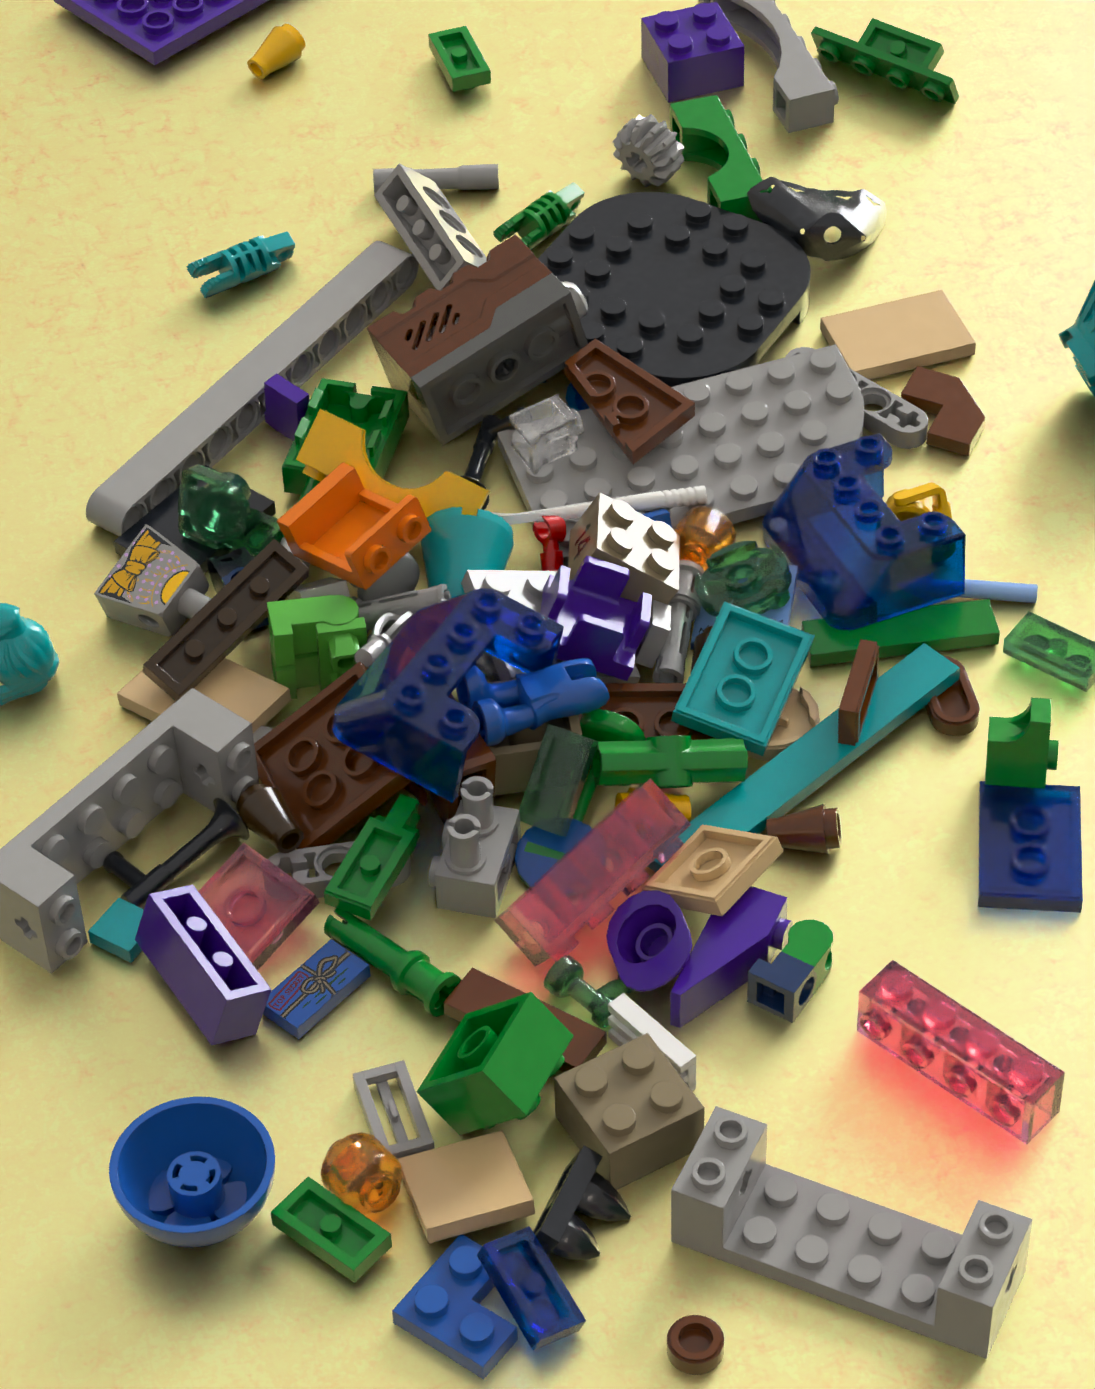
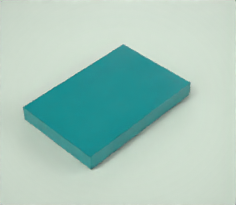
[671,601,815,756]

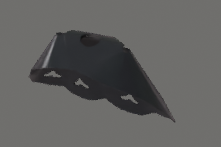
[747,176,887,261]

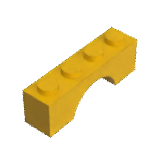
[296,409,490,518]

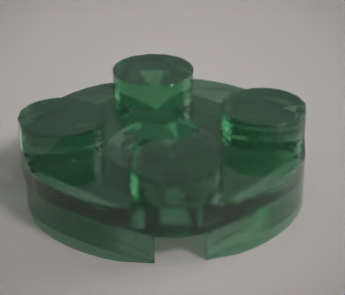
[694,541,792,617]

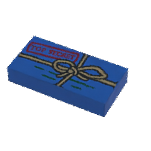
[263,939,370,1040]

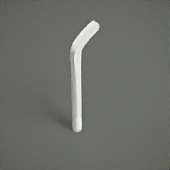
[491,485,707,525]

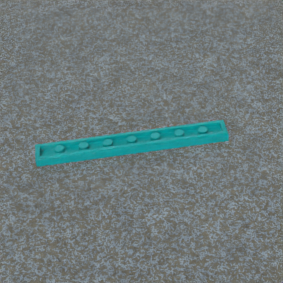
[647,643,960,873]

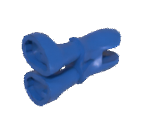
[455,658,610,747]

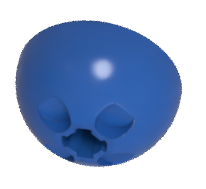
[109,1097,275,1248]

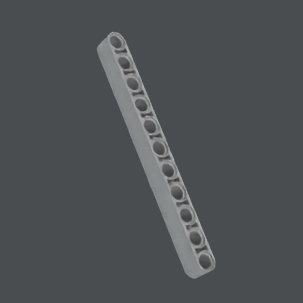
[86,241,419,536]

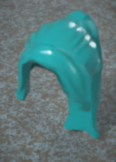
[0,603,59,706]

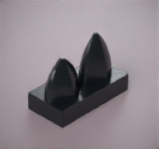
[522,1145,631,1265]

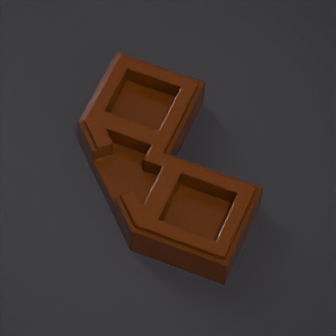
[901,366,986,456]

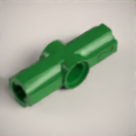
[591,735,748,789]

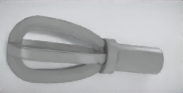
[355,611,419,667]

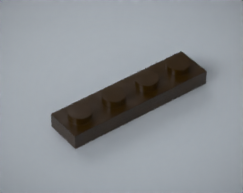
[143,539,310,701]

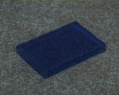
[978,781,1083,913]

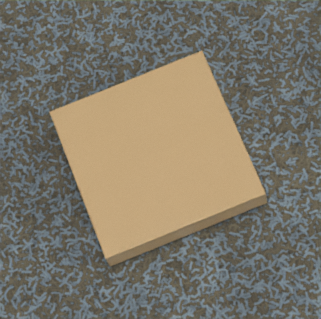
[642,824,784,916]
[398,1130,535,1244]

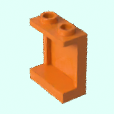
[277,462,432,590]

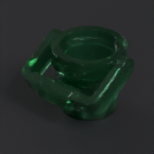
[178,464,251,549]

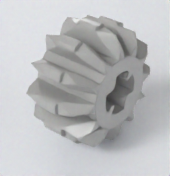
[613,114,684,187]

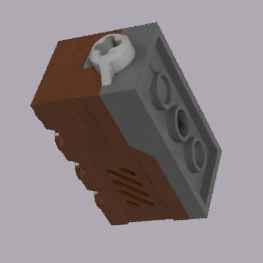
[367,234,588,446]

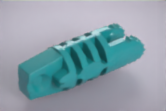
[186,231,295,298]

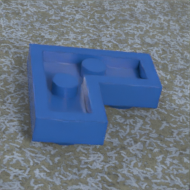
[392,1234,518,1380]

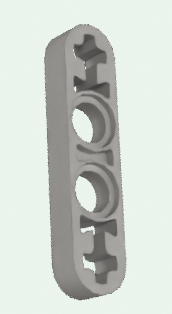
[786,347,928,449]

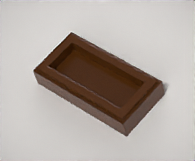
[838,639,879,746]

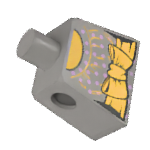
[94,524,212,637]

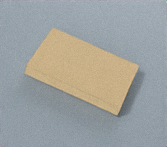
[820,290,976,380]
[117,658,291,733]

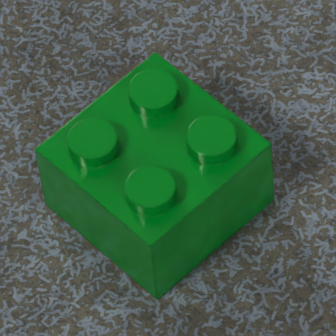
[417,992,574,1135]

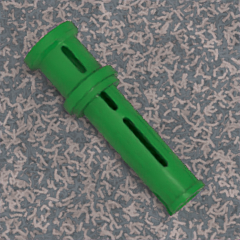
[324,908,461,1017]

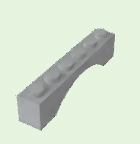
[699,0,839,133]

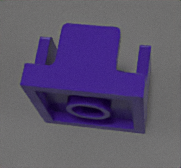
[536,556,652,681]

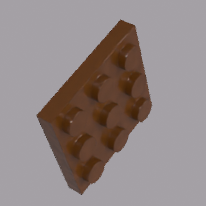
[254,661,427,849]

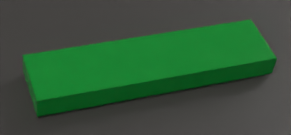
[801,599,1000,667]

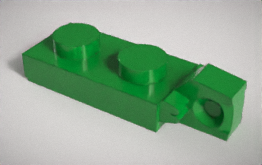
[324,794,420,921]

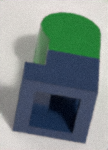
[747,919,834,1023]

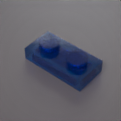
[477,1226,586,1351]

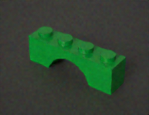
[670,95,772,222]

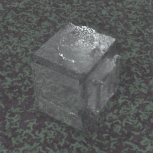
[509,394,584,475]

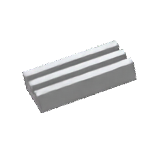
[353,1060,435,1170]

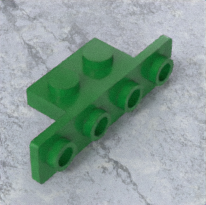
[811,18,960,104]

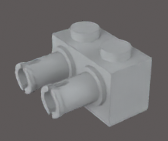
[428,776,521,918]

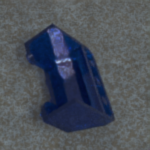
[762,433,966,630]
[332,588,564,803]

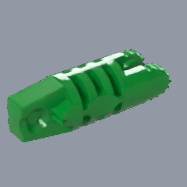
[493,182,585,250]

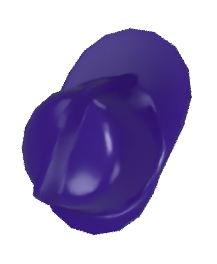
[606,890,692,992]

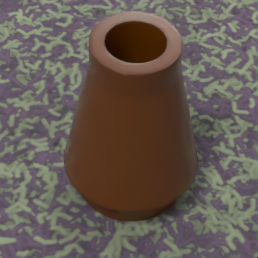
[766,804,842,854]

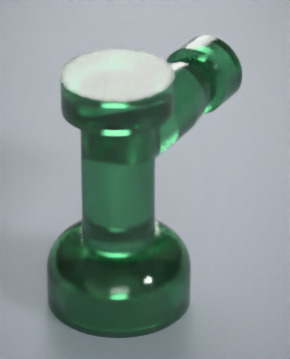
[544,955,634,1028]

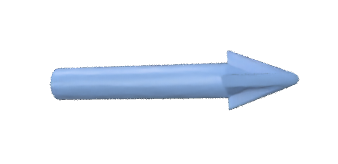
[894,570,1038,603]

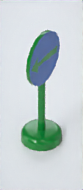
[515,709,646,899]

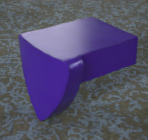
[264,373,310,441]

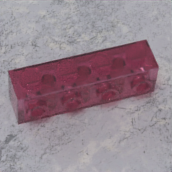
[494,778,691,967]
[857,960,1065,1144]

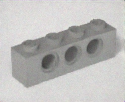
[374,163,487,291]

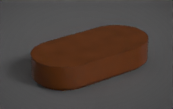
[925,656,980,736]

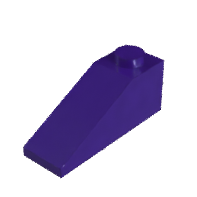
[670,886,793,1028]

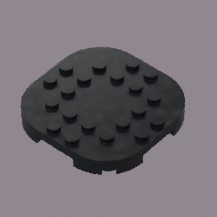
[538,192,811,387]

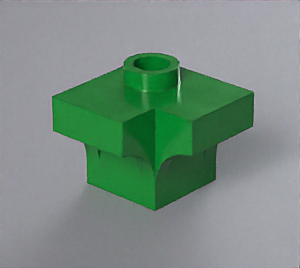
[985,697,1059,789]

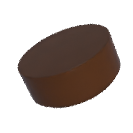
[667,1315,724,1375]

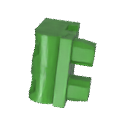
[267,595,368,699]

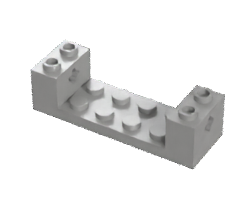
[0,688,259,974]
[671,1106,1032,1359]

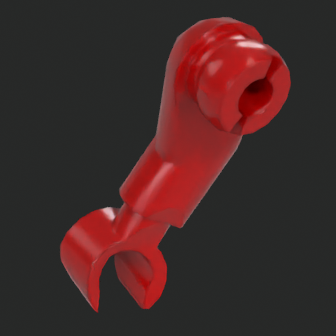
[533,516,566,571]

